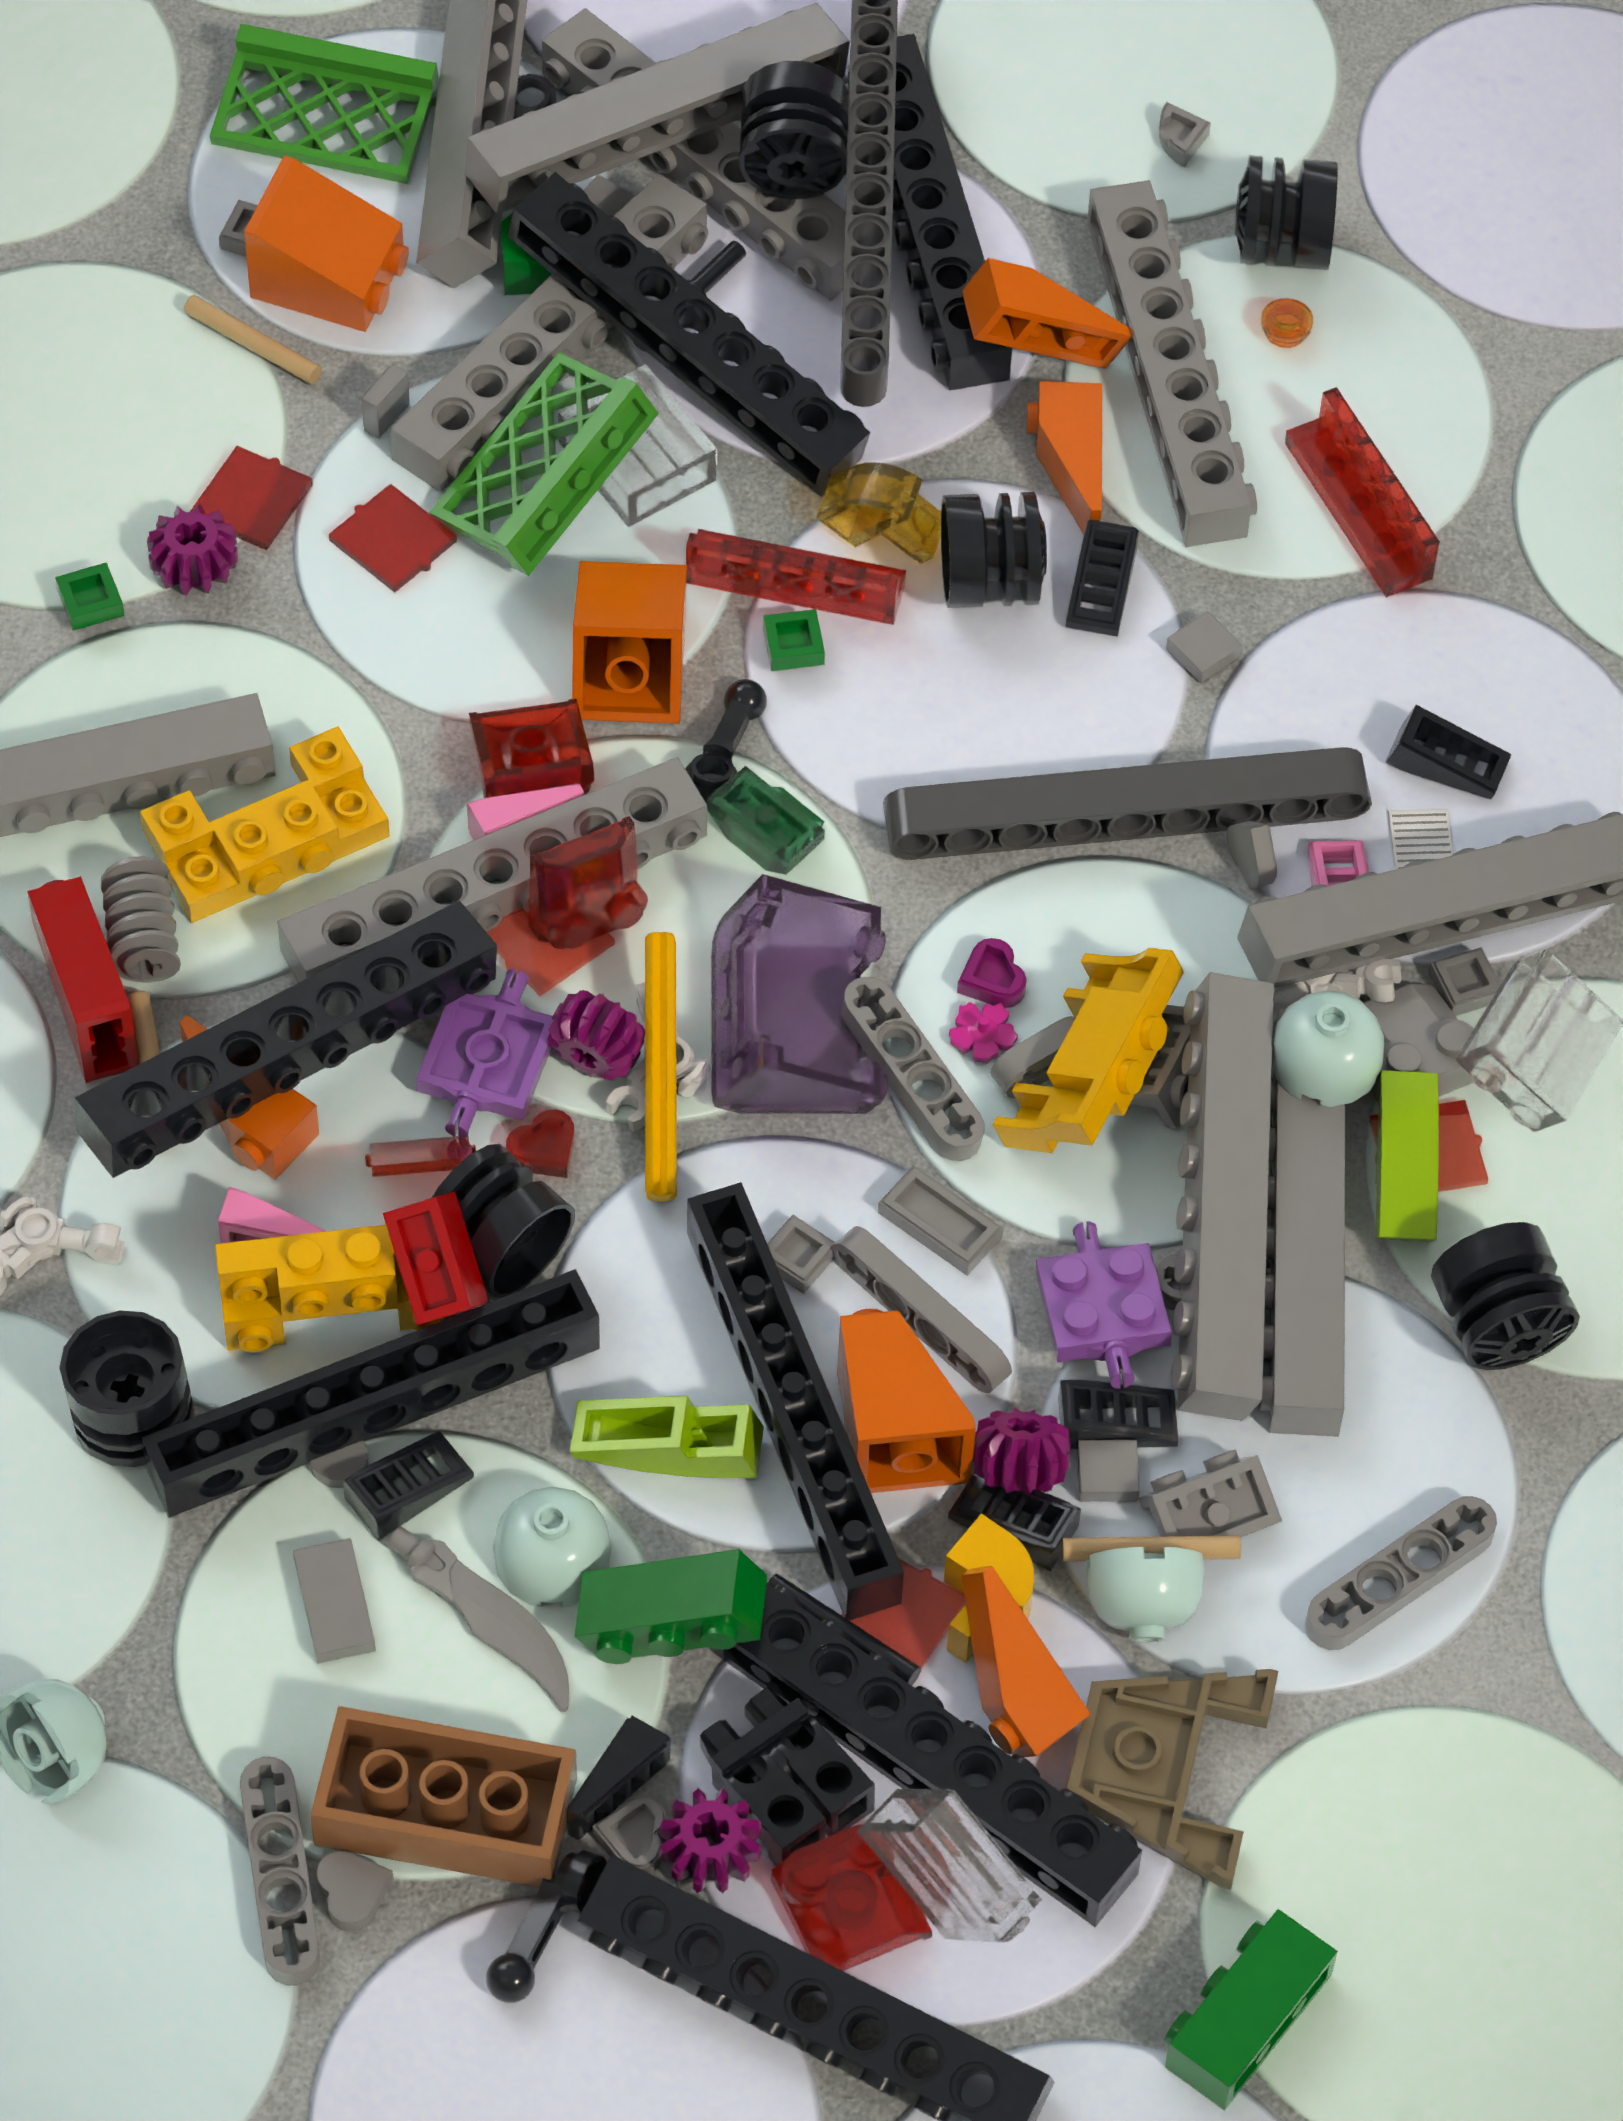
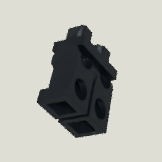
[700,1687,875,1875]

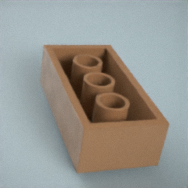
[310,1706,577,1887]

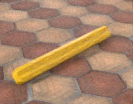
[645,932,677,1202]

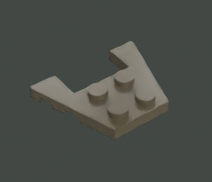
[1067,1669,1279,1890]

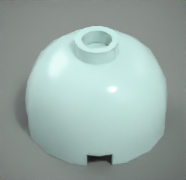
[1272,990,1384,1107]
[493,1486,611,1607]
[1086,1547,1204,1643]
[0,1679,106,1805]

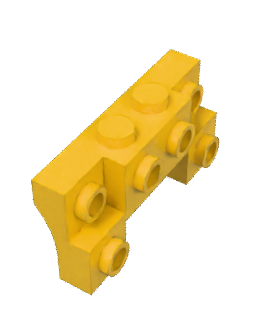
[140,726,390,923]
[992,948,1184,1154]
[215,1224,457,1352]

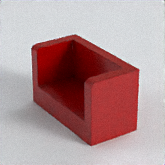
[383,1192,489,1325]

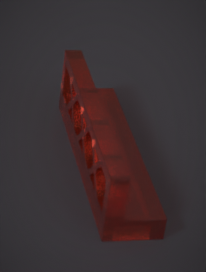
[1285,387,1440,597]
[686,529,906,625]

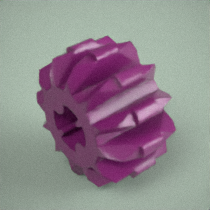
[147,503,238,596]
[547,990,645,1081]
[973,1407,1071,1495]
[660,1788,761,1894]

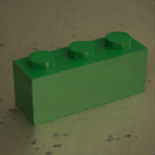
[574,1549,767,1664]
[1164,1909,1338,2111]

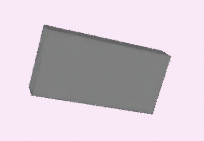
[878,1165,1003,1276]
[293,1538,376,1664]

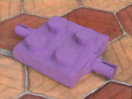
[415,969,553,1138]
[1036,1221,1172,1389]

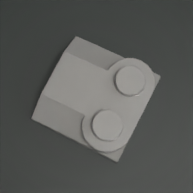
[1364,984,1488,1104]

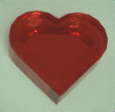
[506,1109,575,1178]

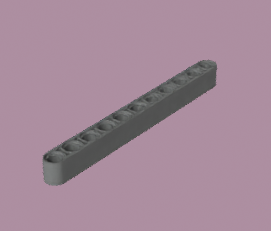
[840,0,898,407]

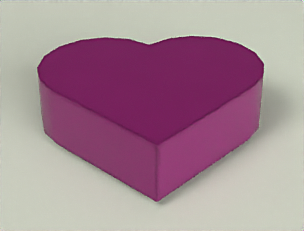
[957,938,1027,1008]

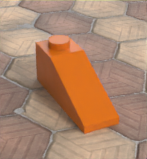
[962,258,1133,369]
[1026,381,1102,535]
[179,1015,319,1180]
[961,1565,1091,1757]

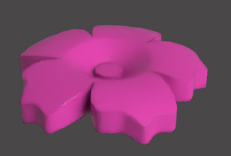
[949,1002,1018,1063]

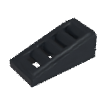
[1065,520,1139,637]
[1385,705,1512,800]
[1058,1380,1178,1449]
[343,1431,474,1540]
[948,1473,1081,1572]
[567,1715,671,1841]

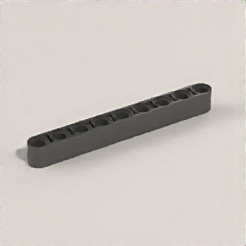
[883,747,1372,860]

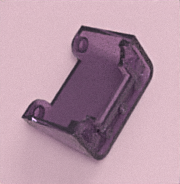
[711,874,888,1114]

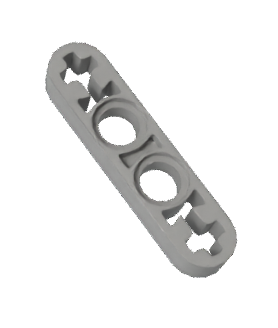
[841,977,985,1161]
[832,1226,1012,1393]
[1305,1496,1497,1650]
[240,1757,320,1986]

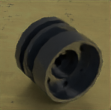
[739,61,849,199]
[1235,155,1338,270]
[941,492,1047,608]
[432,1144,575,1299]
[1431,1222,1580,1370]
[59,1310,195,1467]

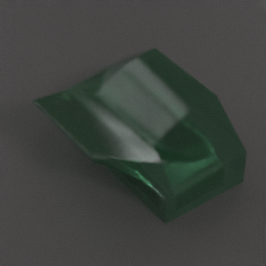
[707,766,825,875]

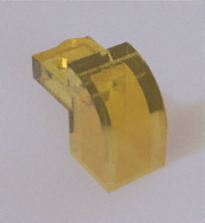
[816,462,941,564]

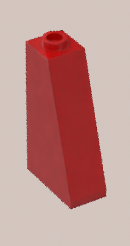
[27,876,139,1083]

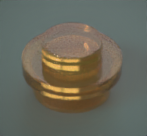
[1261,298,1313,348]

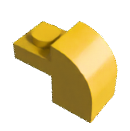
[944,1514,1034,1663]

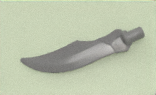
[387,1526,569,1712]

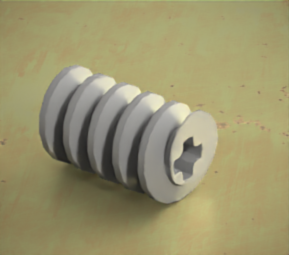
[101,856,181,983]

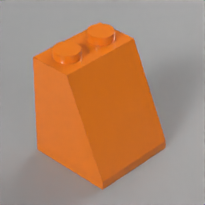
[244,155,409,332]
[572,561,687,724]
[837,1308,976,1493]

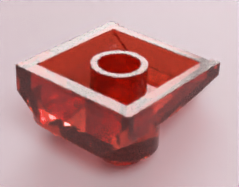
[469,698,594,798]
[529,816,648,949]
[771,1824,932,1971]

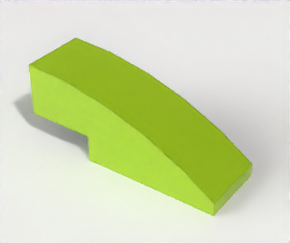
[1375,1070,1439,1242]
[570,1395,764,1478]

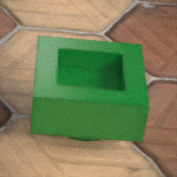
[55,562,124,631]
[763,609,825,672]

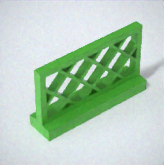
[209,23,439,184]
[429,352,659,576]

